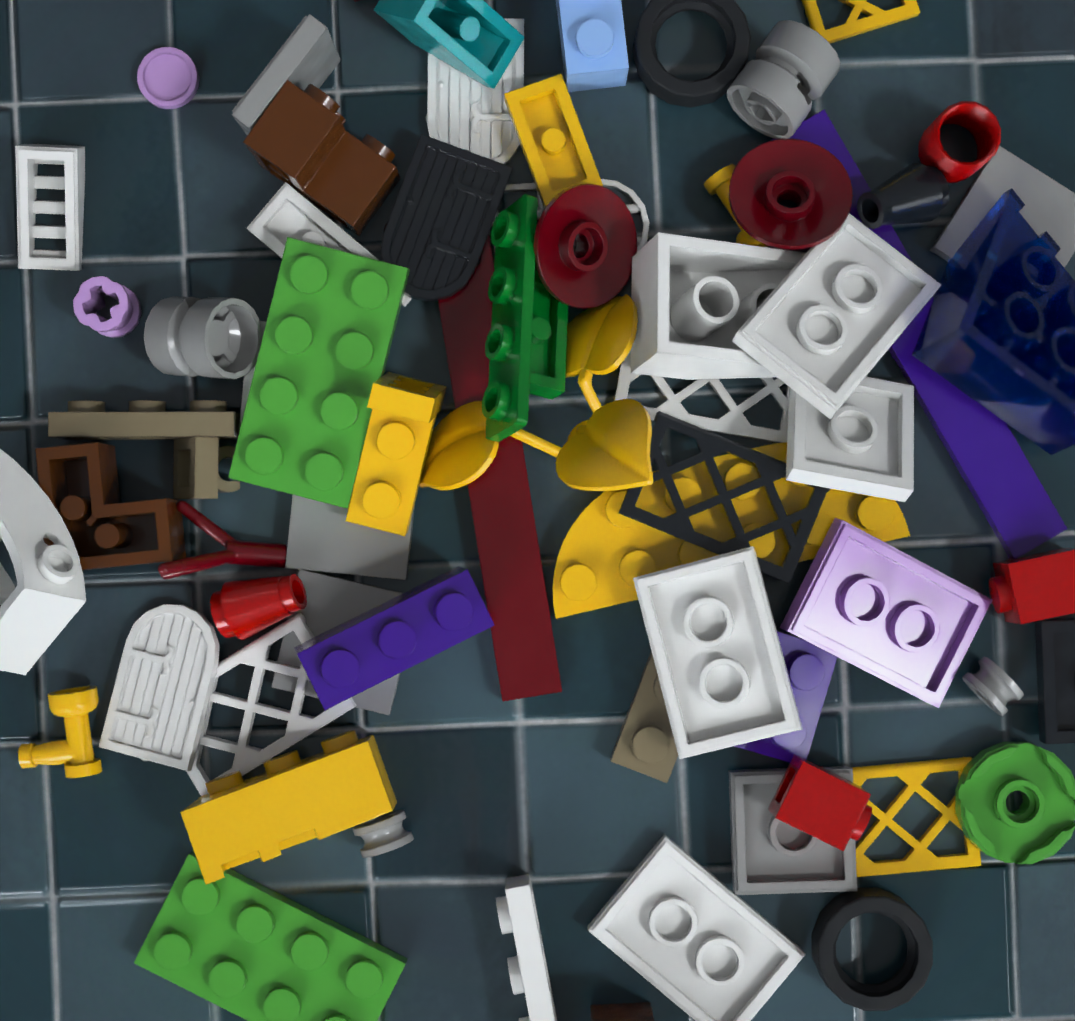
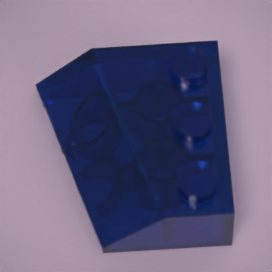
[912,188,1075,455]

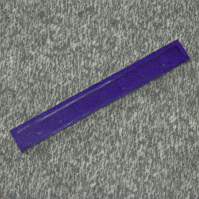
[771,110,1067,559]

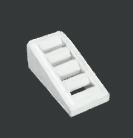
[15,144,85,271]

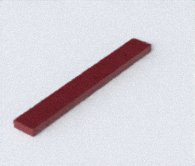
[438,235,562,701]

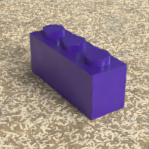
[294,566,494,710]

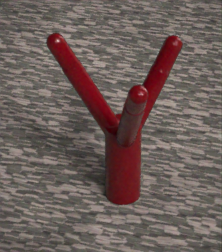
[158,500,287,580]

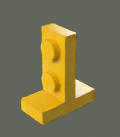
[346,372,447,536]

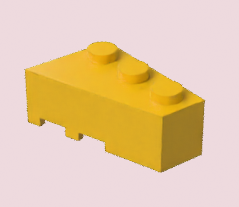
[180,730,397,885]

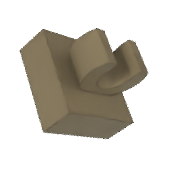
[173,436,240,500]

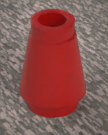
[210,574,307,640]

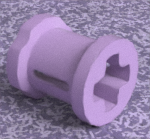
[73,276,141,338]

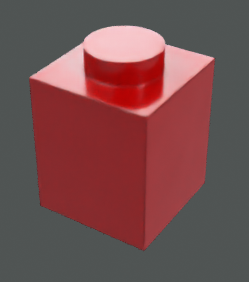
[989,548,1075,624]
[768,754,872,851]

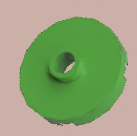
[955,742,1075,864]

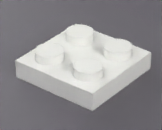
[786,377,914,502]

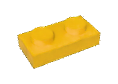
[504,74,603,209]

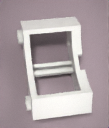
[0,449,86,675]

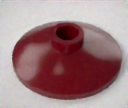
[729,139,853,250]
[534,184,637,308]

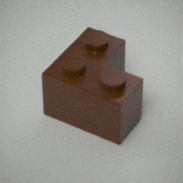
[243,80,401,236]
[35,442,186,570]

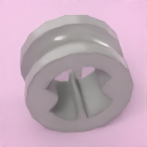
[962,656,1024,717]
[353,809,414,858]

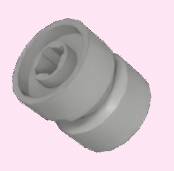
[727,20,841,139]
[144,296,263,379]

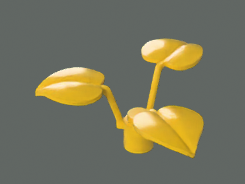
[419,294,653,491]

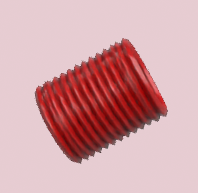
[918,101,1001,183]

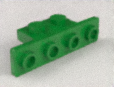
[482,194,568,442]

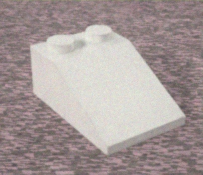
[631,232,806,380]

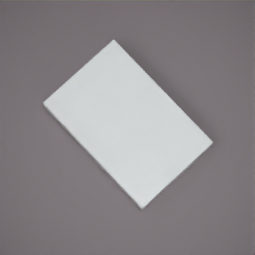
[732,213,941,419]
[633,546,802,759]
[587,834,806,1021]

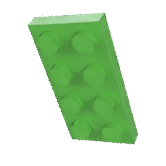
[228,237,410,509]
[134,850,408,1021]

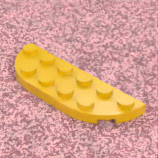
[552,443,910,619]

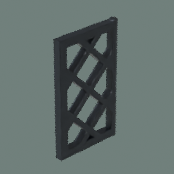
[618,411,830,583]

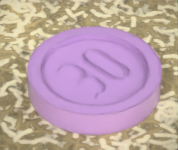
[137,47,199,109]

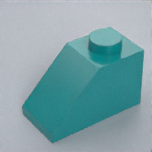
[373,0,525,89]

